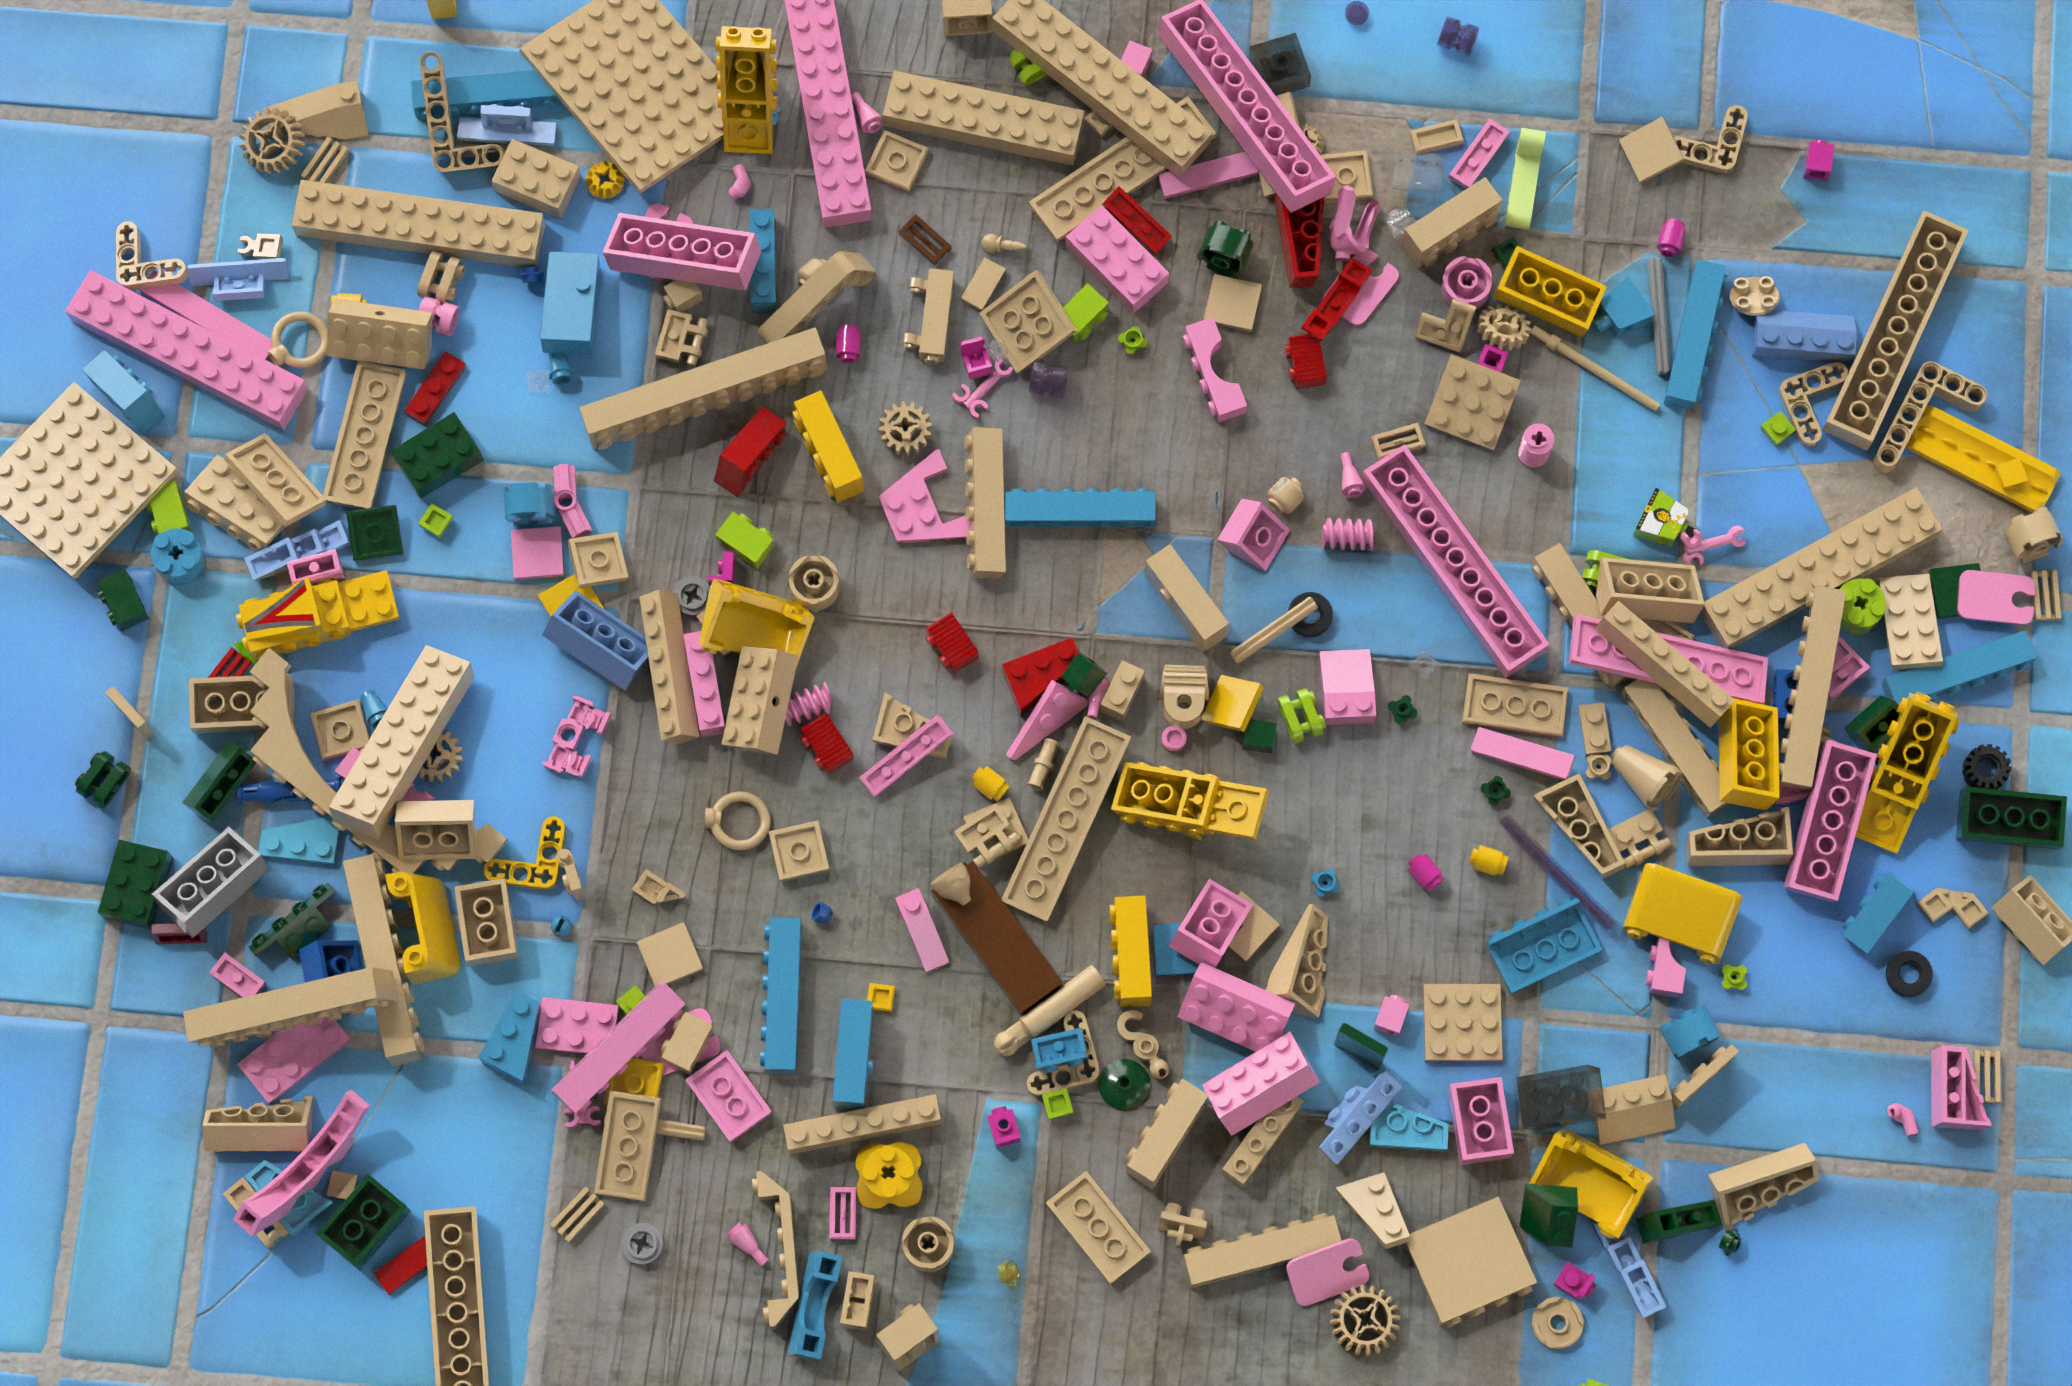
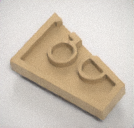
[872,693,952,760]
[1335,1172,1410,1249]

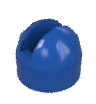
[811,902,833,924]

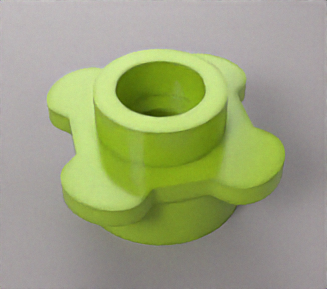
[1118,326,1147,355]
[1721,964,1747,990]

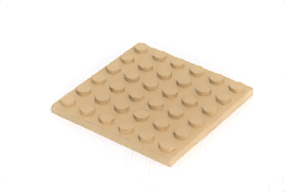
[0,382,179,580]

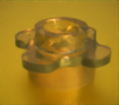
[999,1259,1019,1286]

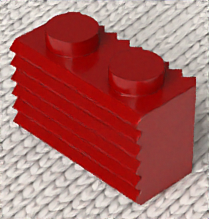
[1284,334,1327,390]
[925,612,979,674]
[800,713,854,775]

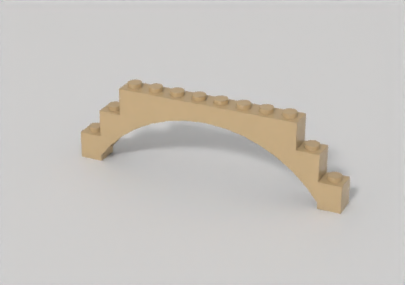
[250,648,508,874]

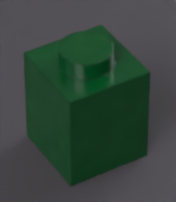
[1061,652,1108,697]
[1238,719,1277,754]

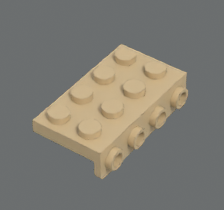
[184,454,285,552]

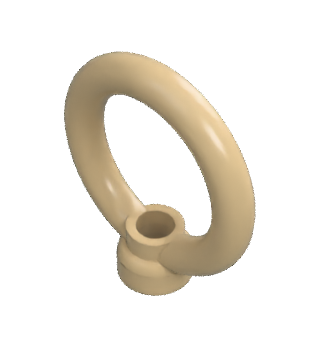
[267,311,328,368]
[704,791,771,850]

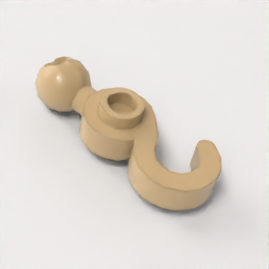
[1117,1010,1170,1079]

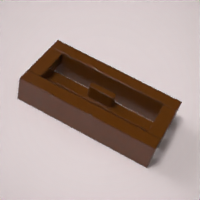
[899,214,951,266]

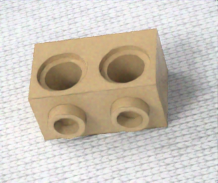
[840,1271,875,1331]

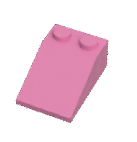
[1319,649,1376,725]
[1169,879,1253,968]

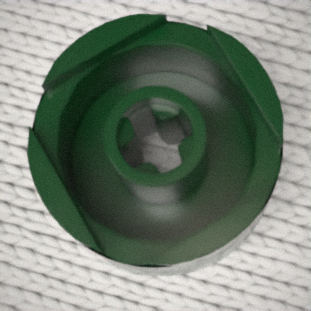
[1197,221,1254,276]

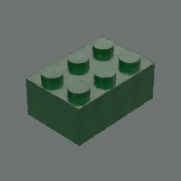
[391,412,484,499]
[98,840,173,930]
[316,1174,411,1271]

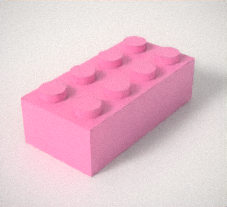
[1065,205,1169,314]
[1177,962,1295,1052]
[1202,1032,1320,1136]

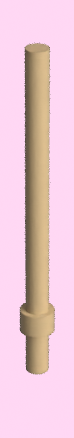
[1530,325,1661,412]

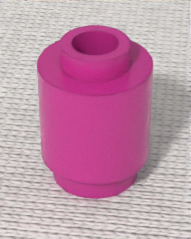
[1657,219,1686,257]
[836,325,861,363]
[1407,854,1444,892]

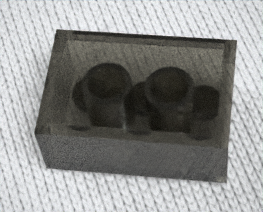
[1517,1064,1606,1131]

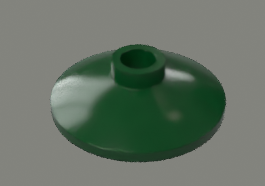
[1098,1059,1150,1110]

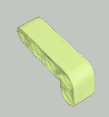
[1504,128,1546,230]

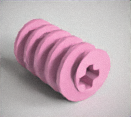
[1518,423,1554,468]
[1322,518,1374,551]
[785,682,833,727]

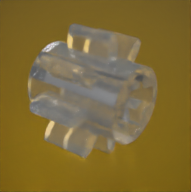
[1385,208,1415,239]

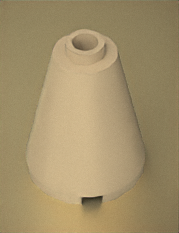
[1611,745,1683,811]

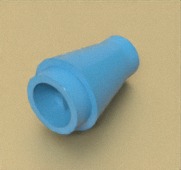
[548,353,573,385]
[360,690,387,729]

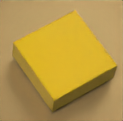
[1995,458,2028,490]
[867,983,895,1013]

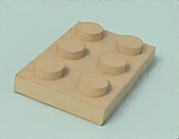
[1671,1044,1739,1111]

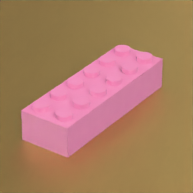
[603,213,762,291]
[1783,740,1877,903]

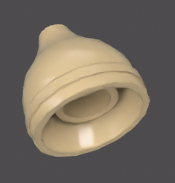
[931,863,971,905]

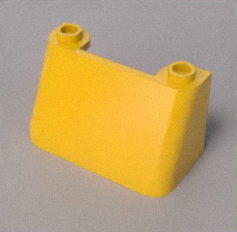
[699,579,815,668]
[1621,863,1742,965]
[385,872,461,985]
[1529,1129,1653,1239]

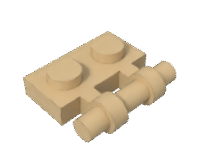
[655,309,709,367]
[954,804,1020,868]
[1608,809,1671,868]
[557,849,586,901]

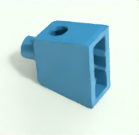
[1592,277,1655,337]

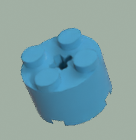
[504,482,555,527]
[151,528,206,585]
[1659,1005,1721,1060]

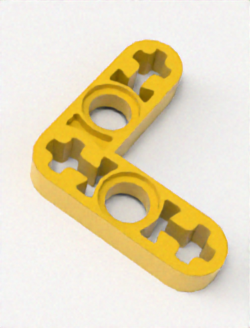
[484,816,566,890]

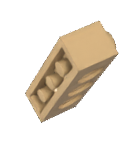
[1221,1097,1304,1188]

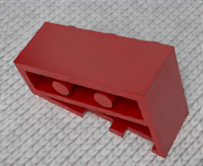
[714,407,787,498]
[1002,637,1079,717]

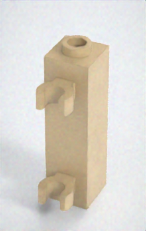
[903,268,954,365]

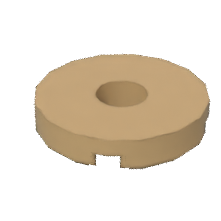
[1531,1297,1584,1350]

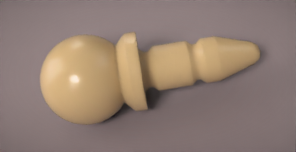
[981,234,1027,253]

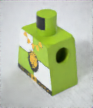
[1633,488,1697,547]

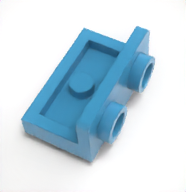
[1031,1028,1089,1073]

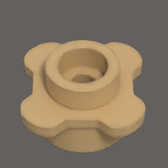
[1586,754,1612,780]

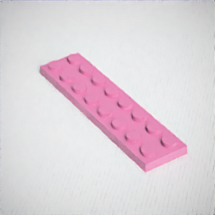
[1569,614,1768,705]

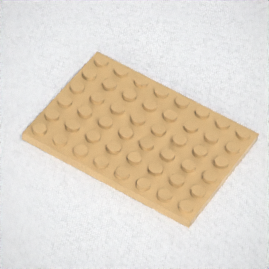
[519,0,724,194]

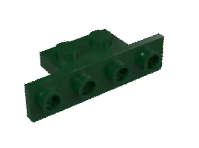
[248,883,336,959]

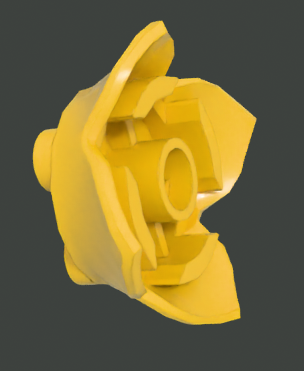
[855,1142,922,1209]

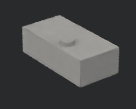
[152,827,269,938]

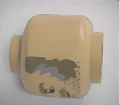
[1267,477,1304,514]

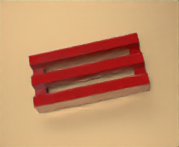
[208,647,253,678]

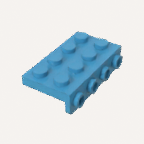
[1485,897,1603,995]

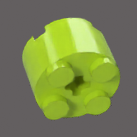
[1839,578,1886,635]

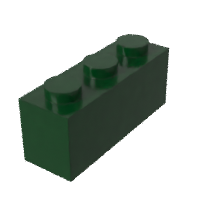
[182,742,256,822]

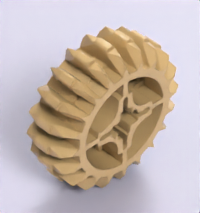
[239,107,306,174]
[1330,1285,1400,1356]

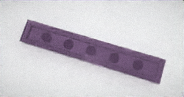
[1499,815,1618,929]

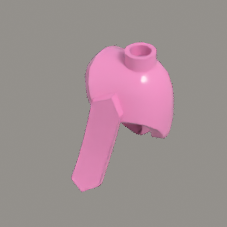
[1329,185,1381,262]

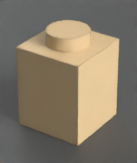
[663,280,703,312]

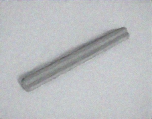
[1648,257,1671,375]

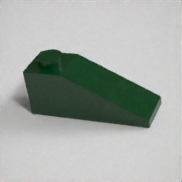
[1636,1200,1722,1244]

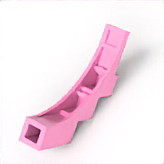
[233,1089,370,1236]

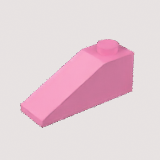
[895,888,949,973]

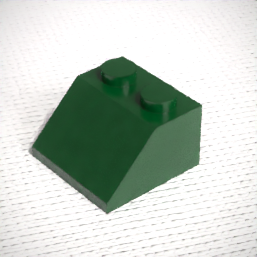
[1519,1183,1578,1248]

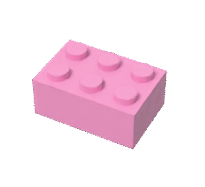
[1448,1077,1514,1165]

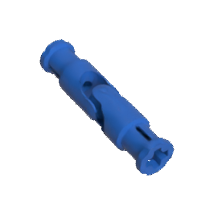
[237,777,342,805]

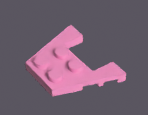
[878,449,970,543]

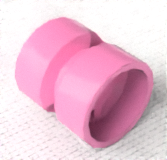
[419,296,460,337]

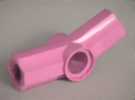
[553,464,592,538]

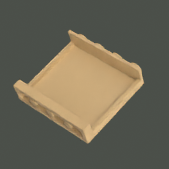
[1403,1196,1537,1328]

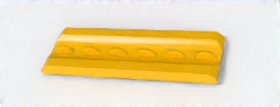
[1905,405,2061,513]

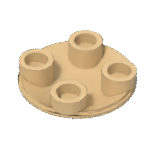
[1730,276,1779,316]

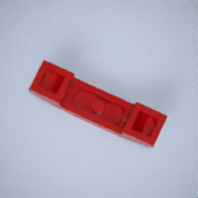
[1301,257,1373,342]

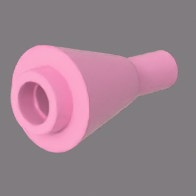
[851,92,883,133]
[1340,452,1366,498]
[1087,678,1110,720]
[728,1222,769,1266]

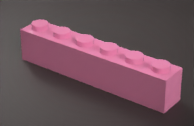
[550,982,685,1113]

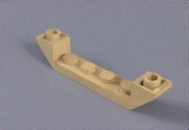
[752,1171,800,1330]

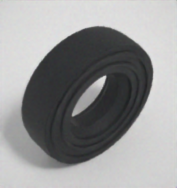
[1288,592,1333,638]
[1886,951,1933,997]

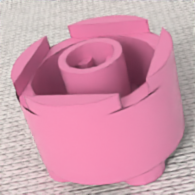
[1440,256,1492,311]

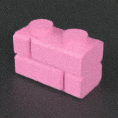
[287,549,345,586]

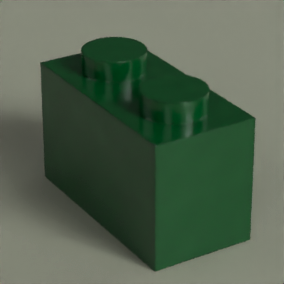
[97,569,150,631]
[1844,695,1900,752]

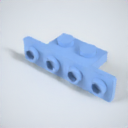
[457,104,557,146]
[188,258,289,301]
[1319,1071,1402,1164]

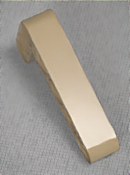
[420,51,505,172]
[757,251,877,344]
[1873,361,1987,473]

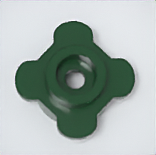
[1388,695,1417,724]
[1480,776,1511,806]
[1719,1229,1742,1257]

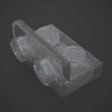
[1392,151,1444,193]

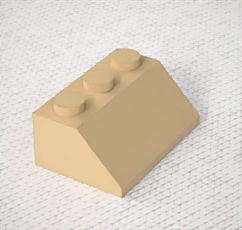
[395,800,476,860]
[1991,875,2072,965]
[1587,1074,1675,1146]

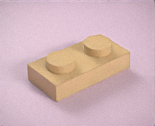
[1578,702,1611,756]

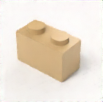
[1100,660,1145,722]
[660,1012,714,1075]

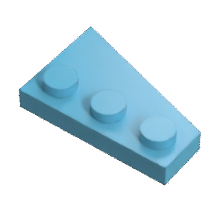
[244,1160,334,1237]

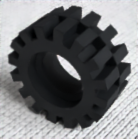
[1962,744,2012,790]

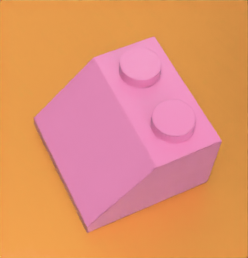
[1217,499,1290,571]

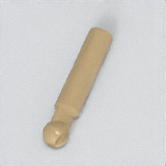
[994,965,1106,1056]

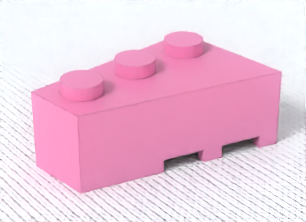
[1931,1045,1992,1131]

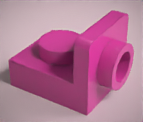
[707,551,735,586]
[1553,1261,1596,1301]

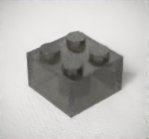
[1248,33,1311,96]

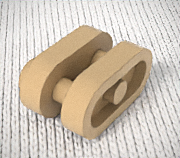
[417,250,465,304]

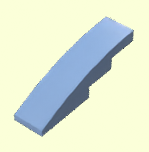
[244,520,351,581]
[1592,1222,1666,1318]

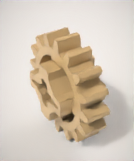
[1477,304,1531,350]
[878,401,932,456]
[418,731,463,784]

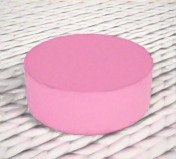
[1161,725,1187,752]

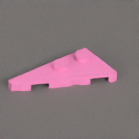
[1006,680,1089,761]

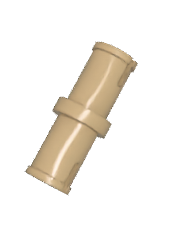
[1027,738,1060,791]

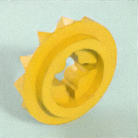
[585,160,625,199]

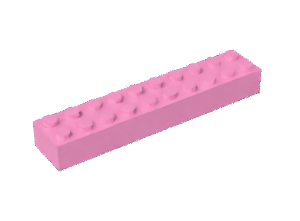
[784,0,872,228]
[1158,0,1336,213]
[65,270,309,431]
[1362,444,1550,679]

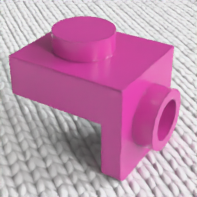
[960,336,993,379]

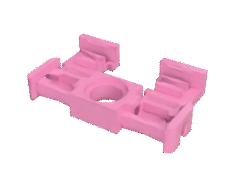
[542,696,612,779]

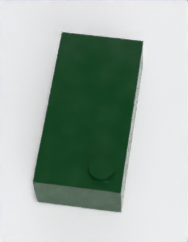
[1956,786,2067,850]

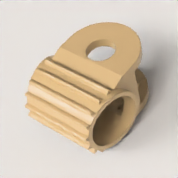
[1159,665,1209,730]

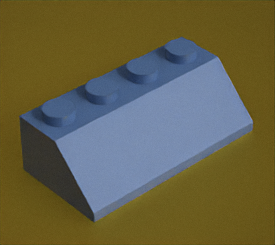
[1752,310,1857,364]
[542,590,649,691]

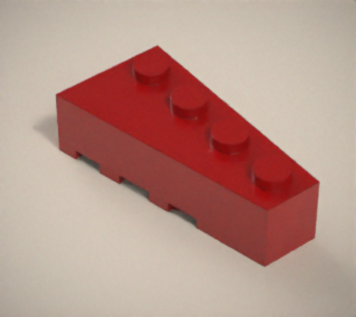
[1274,193,1325,288]

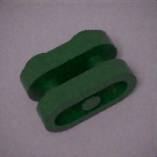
[75,751,131,809]

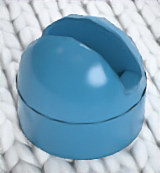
[551,916,572,938]

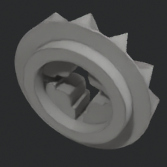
[673,576,710,616]
[621,1223,663,1265]

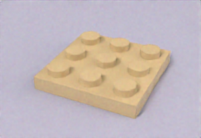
[979,270,1077,374]
[1424,354,1521,450]
[1423,984,1503,1062]

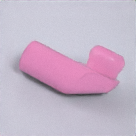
[729,164,751,200]
[1887,1103,1919,1137]

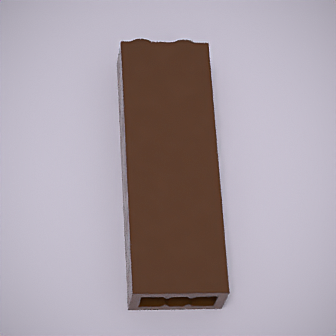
[931,861,1063,1017]

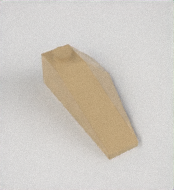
[266,81,369,141]
[1266,904,1328,1018]

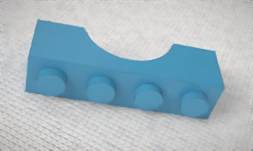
[749,209,777,313]
[787,1251,843,1361]

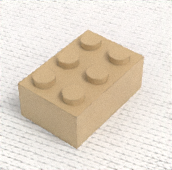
[491,139,581,219]
[454,878,519,967]

